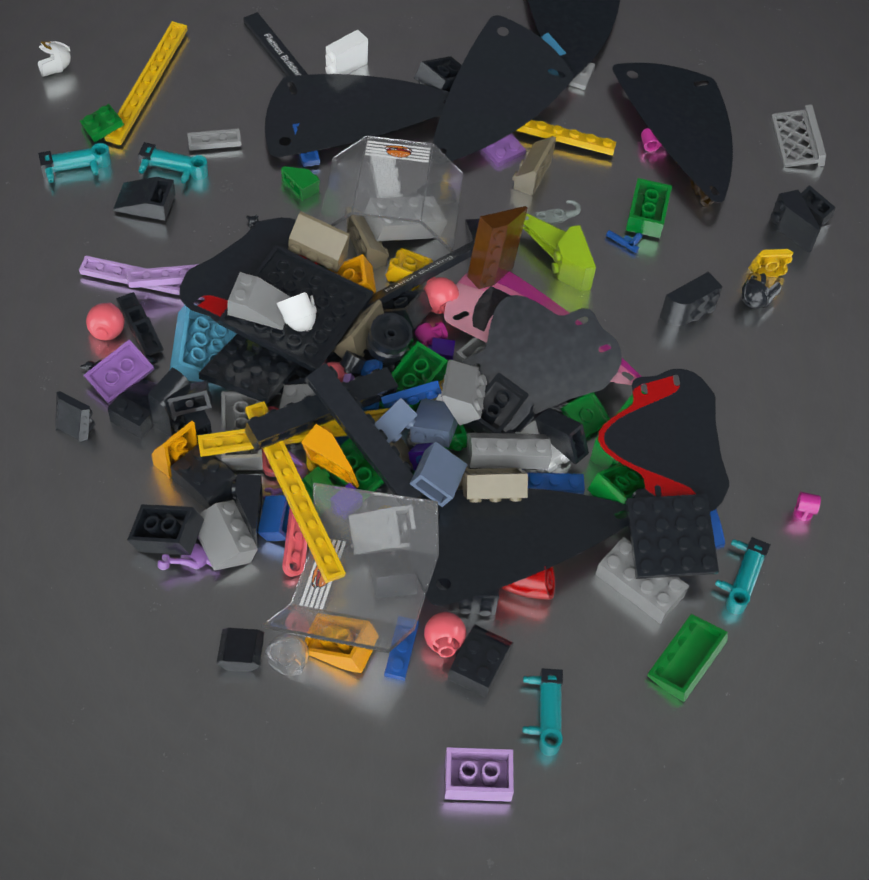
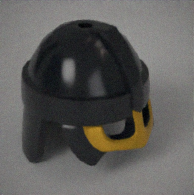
[742,272,782,309]

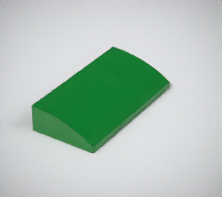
[647,614,728,702]

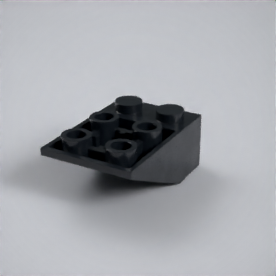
[113,177,175,221]

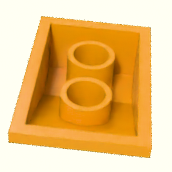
[328,254,376,293]
[152,421,198,479]
[301,424,359,488]
[299,615,379,673]

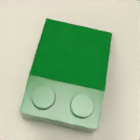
[328,438,384,502]
[587,463,645,516]

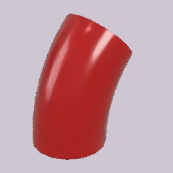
[501,566,555,600]

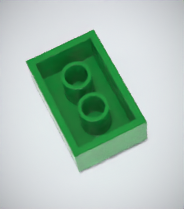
[625,178,672,238]

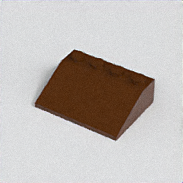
[467,206,528,289]

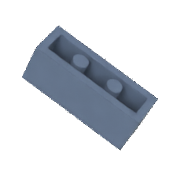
[374,398,418,443]

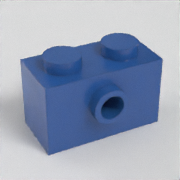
[258,495,290,541]

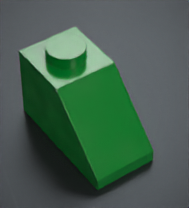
[281,166,320,201]

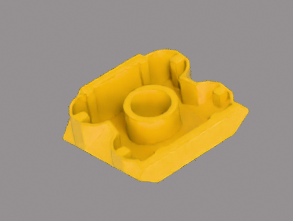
[385,248,433,291]
[748,249,794,277]

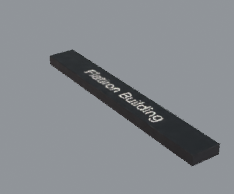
[243,12,308,86]
[363,240,475,311]

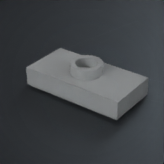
[569,63,595,90]

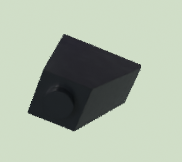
[535,407,589,464]

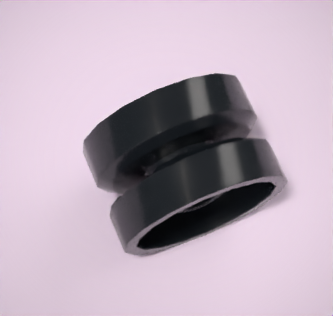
[366,313,413,363]

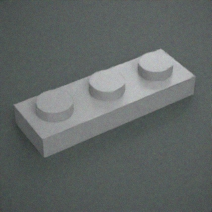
[187,128,241,151]

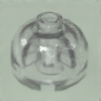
[265,633,309,676]

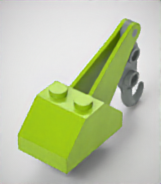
[523,200,596,291]

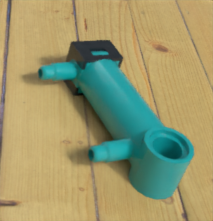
[138,142,208,184]
[38,143,111,183]
[715,537,771,615]
[522,668,563,756]

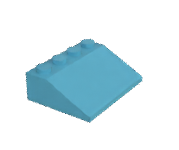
[170,304,237,382]

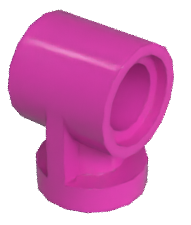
[641,128,664,152]
[414,321,448,347]
[793,491,821,521]

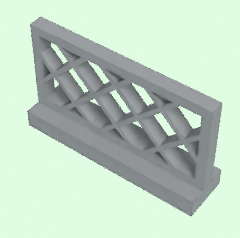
[771,105,826,168]

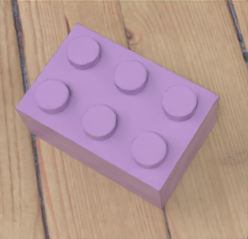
[444,747,514,801]

